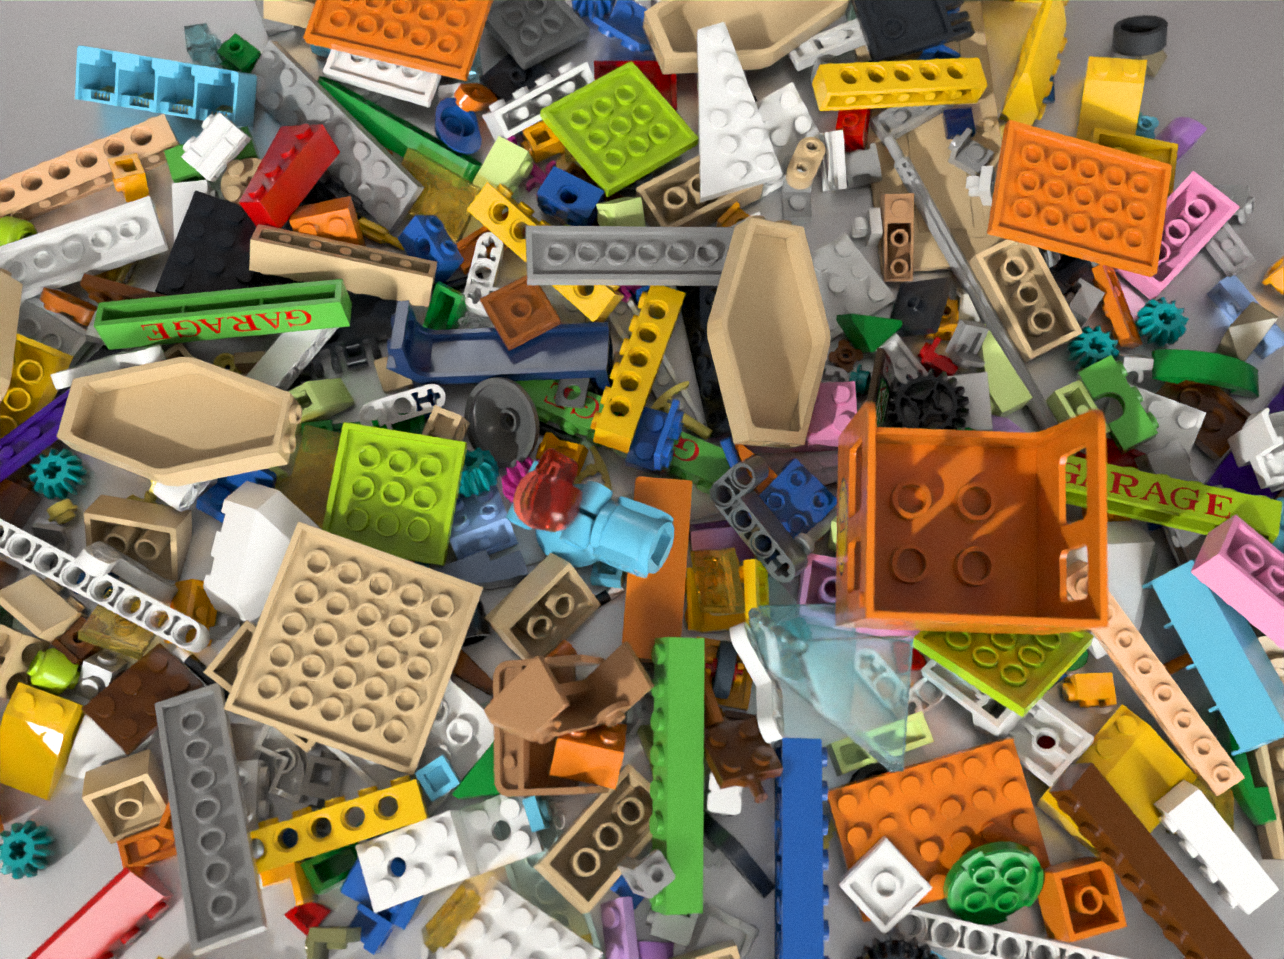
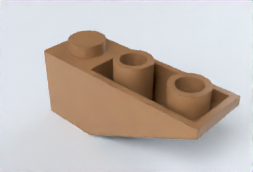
[880,193,914,282]

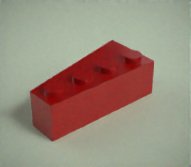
[239,124,340,229]

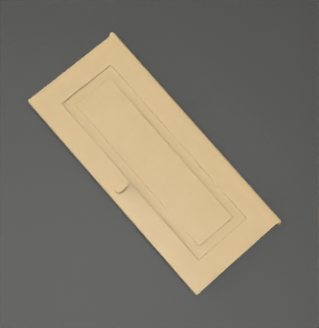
[855,1,1006,275]

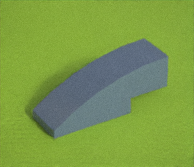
[433,550,529,589]

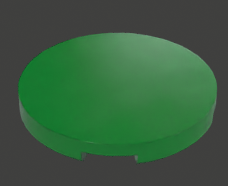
[943,841,1044,926]

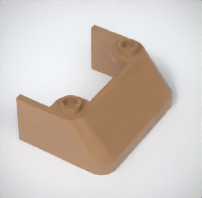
[484,642,654,744]
[493,654,609,797]

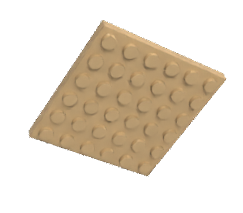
[224,521,484,776]

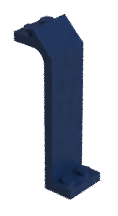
[386,300,613,395]

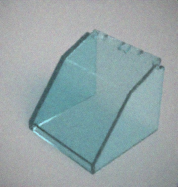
[748,603,913,772]

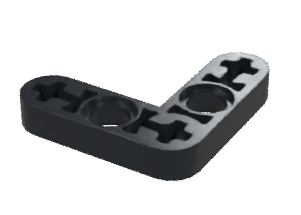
[703,810,776,899]

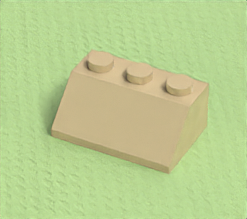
[84,494,192,581]
[484,553,601,659]

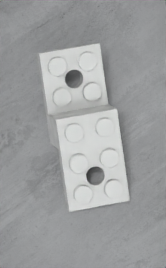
[921,659,1094,788]
[355,794,545,913]

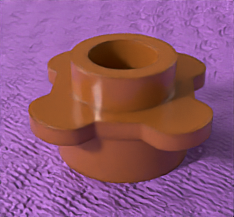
[828,340,863,373]

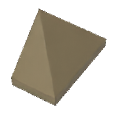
[1216,301,1279,361]

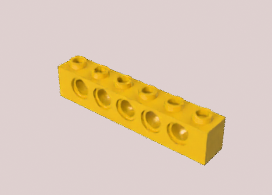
[812,57,988,111]
[467,182,624,322]
[590,285,686,454]
[250,775,430,874]

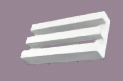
[819,130,847,191]

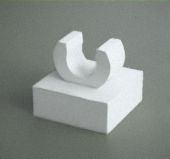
[966,166,996,206]
[851,208,883,247]
[1115,353,1154,383]

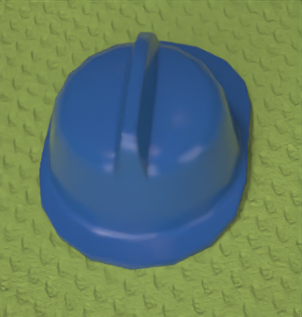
[434,98,482,154]

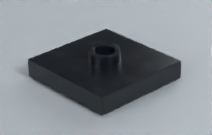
[479,53,554,103]
[890,277,953,337]

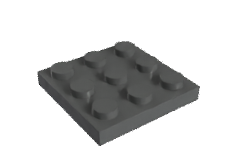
[485,0,590,70]

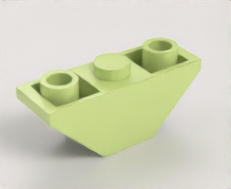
[289,378,355,436]

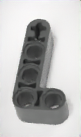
[709,455,808,583]

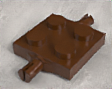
[704,706,783,803]

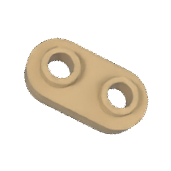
[785,137,825,189]

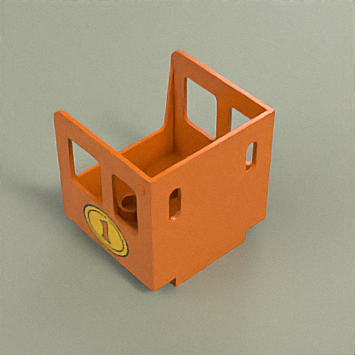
[835,401,1109,635]

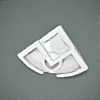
[65,715,155,778]
[251,724,306,804]

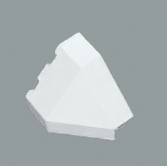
[203,481,322,621]
[1066,521,1158,660]

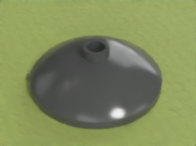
[464,377,539,468]

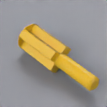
[359,217,406,252]

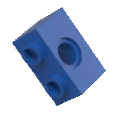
[537,166,605,226]
[398,215,464,283]

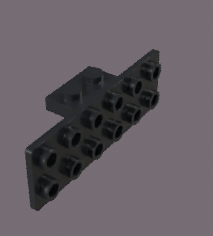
[676,286,731,439]

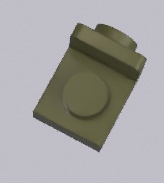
[305,926,361,959]

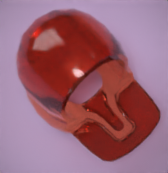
[513,448,583,533]

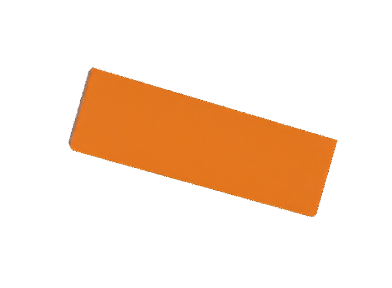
[622,476,693,663]

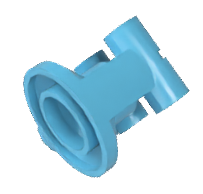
[506,461,674,578]

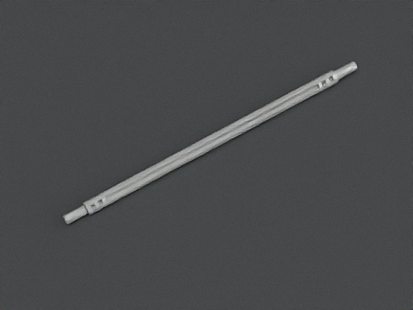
[883,135,1076,456]

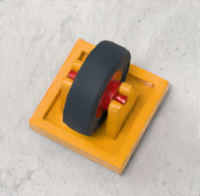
[696,636,753,711]

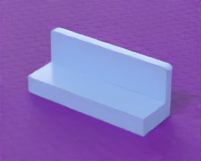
[1207,276,1284,360]

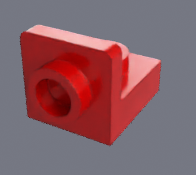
[917,336,959,377]

